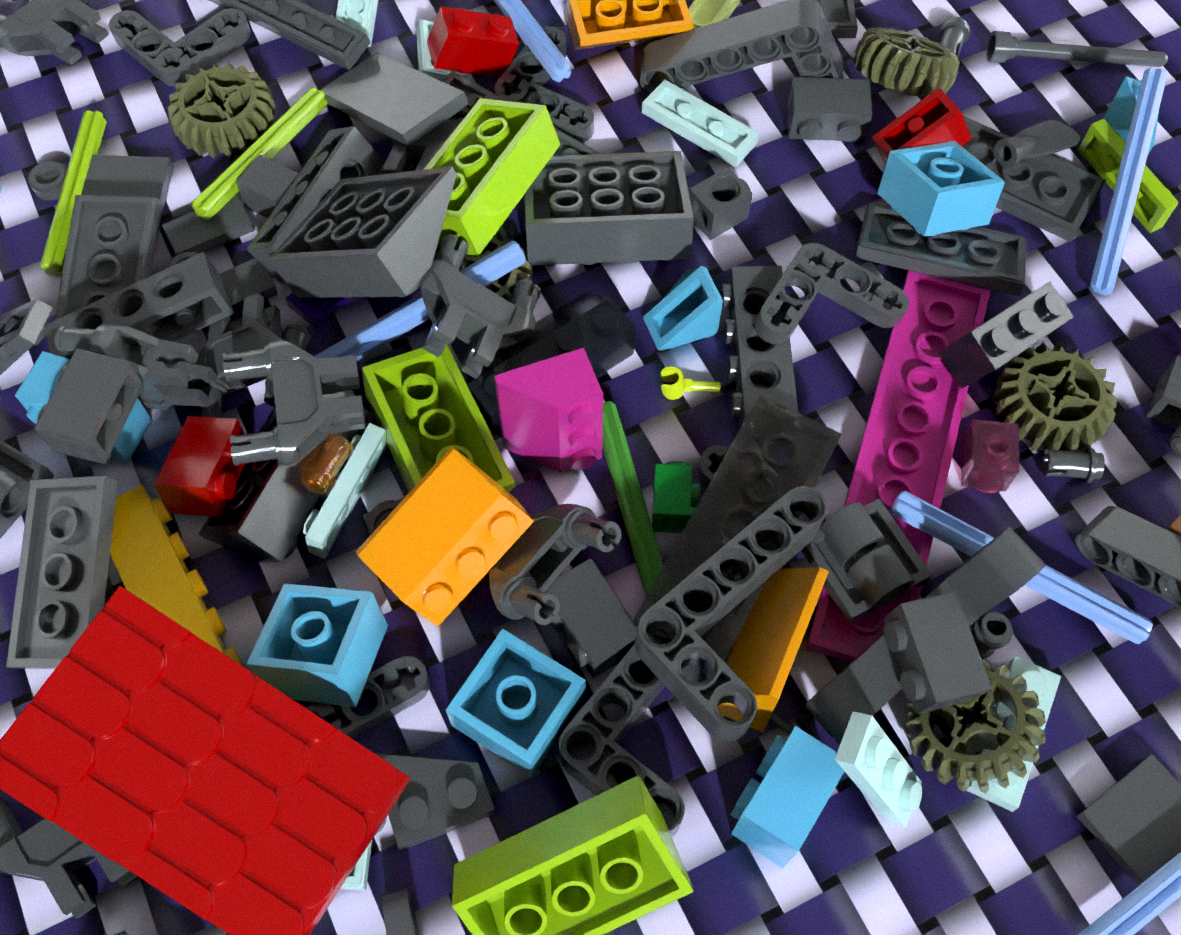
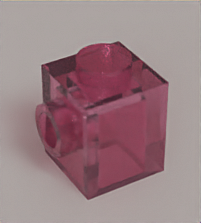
[961,419,1019,493]

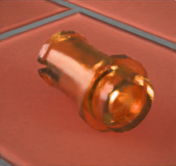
[300,434,354,494]

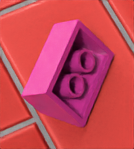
[494,348,603,472]

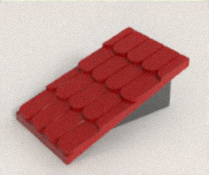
[0,586,411,935]

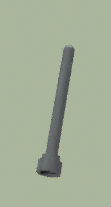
[986,31,1168,67]

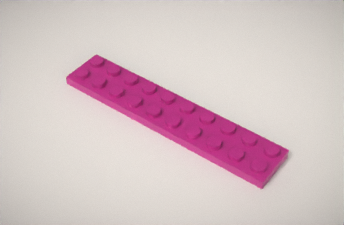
[805,270,991,663]

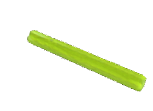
[191,87,328,220]
[40,110,107,276]

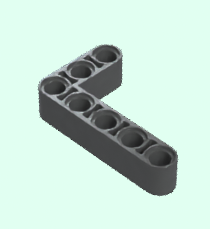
[640,0,843,93]
[635,486,827,742]
[1075,506,1181,608]
[804,527,1046,744]
[559,599,711,837]

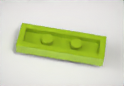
[1078,119,1179,233]

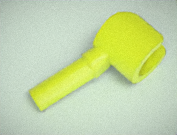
[661,366,721,400]

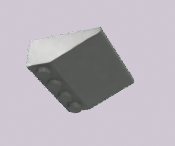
[525,151,694,267]
[268,167,457,298]

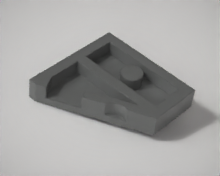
[0,299,52,375]
[376,753,496,851]

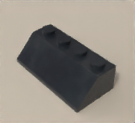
[459,293,636,441]
[198,391,370,563]

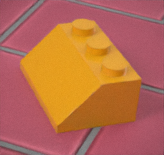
[567,0,693,50]
[356,446,534,627]
[717,567,829,733]

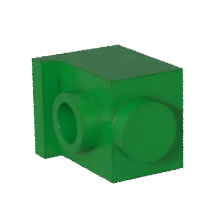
[652,461,700,534]

